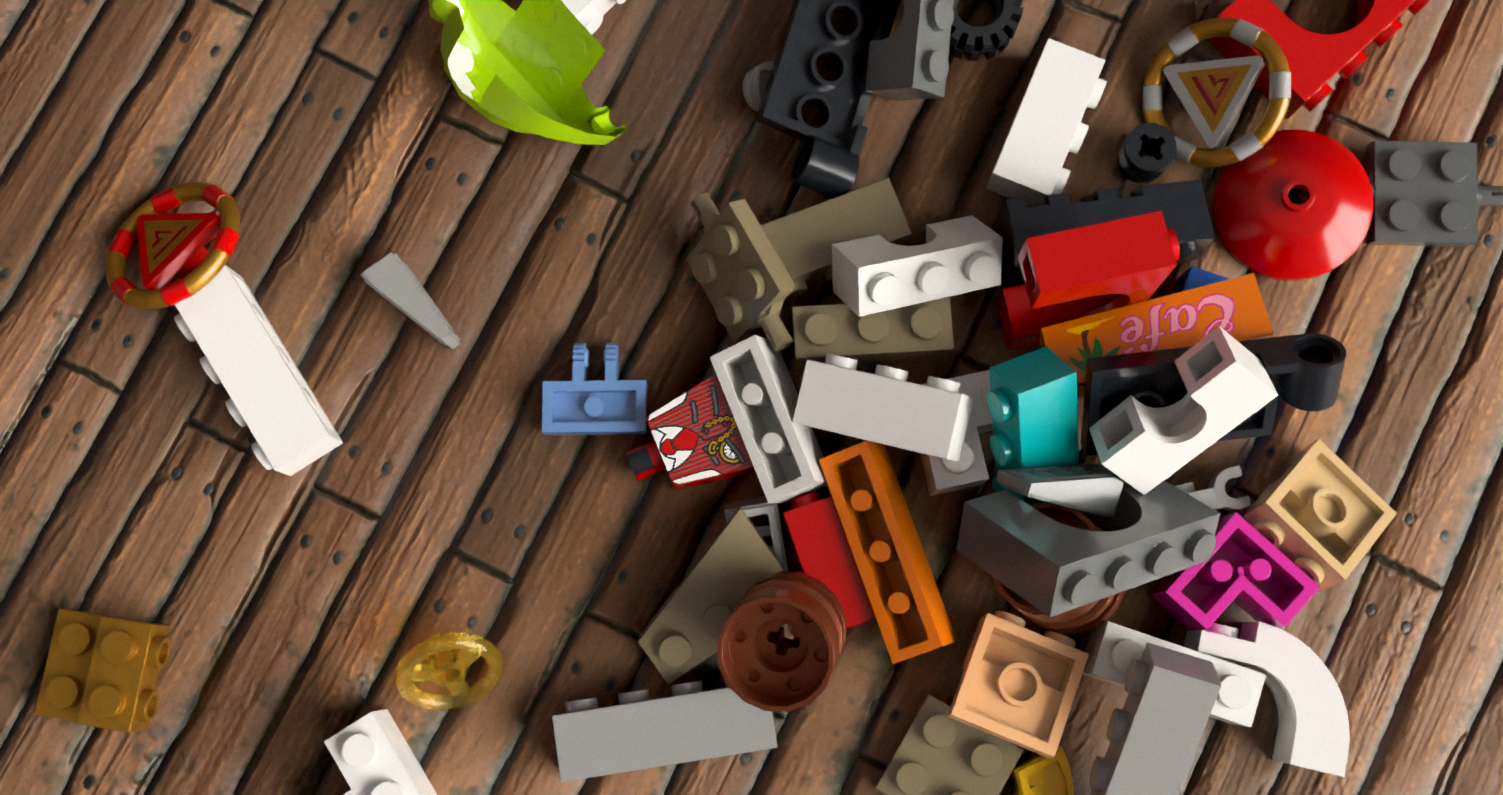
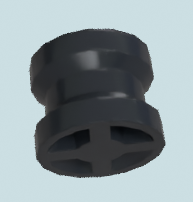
[1117,123,1177,184]

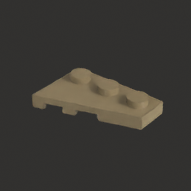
[638,505,786,685]

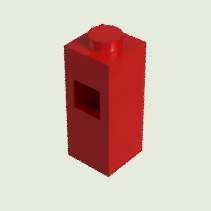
[783,491,876,628]

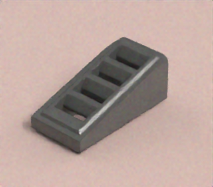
[996,464,1124,518]

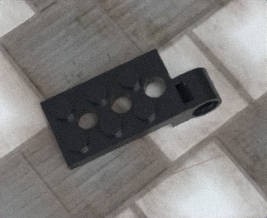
[756,0,901,199]
[1080,333,1346,456]

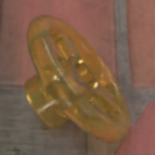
[395,631,503,710]

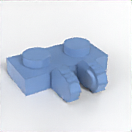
[542,343,648,435]

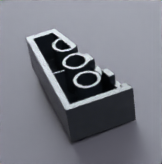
[991,180,1215,286]

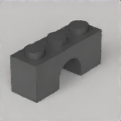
[865,0,954,101]

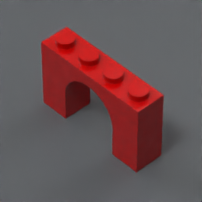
[1207,0,1431,119]
[995,211,1180,351]

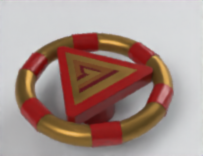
[106,182,240,309]

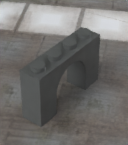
[957,462,1220,618]

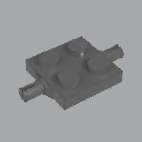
[1366,141,1503,247]

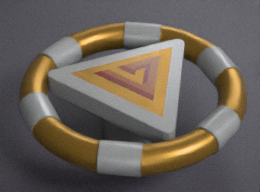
[1142,18,1291,167]

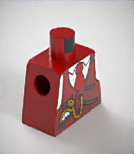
[626,375,756,490]

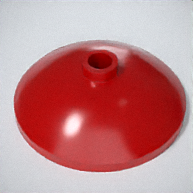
[1212,129,1373,281]

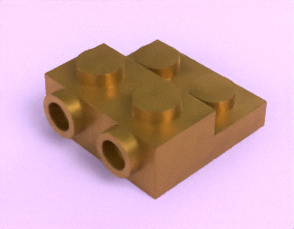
[34,609,171,733]

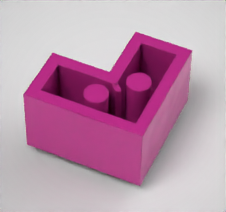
[1149,512,1320,631]

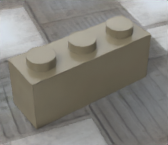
[761,178,912,301]
[791,298,954,370]

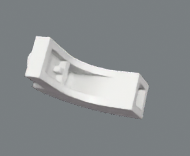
[1184,621,1350,777]

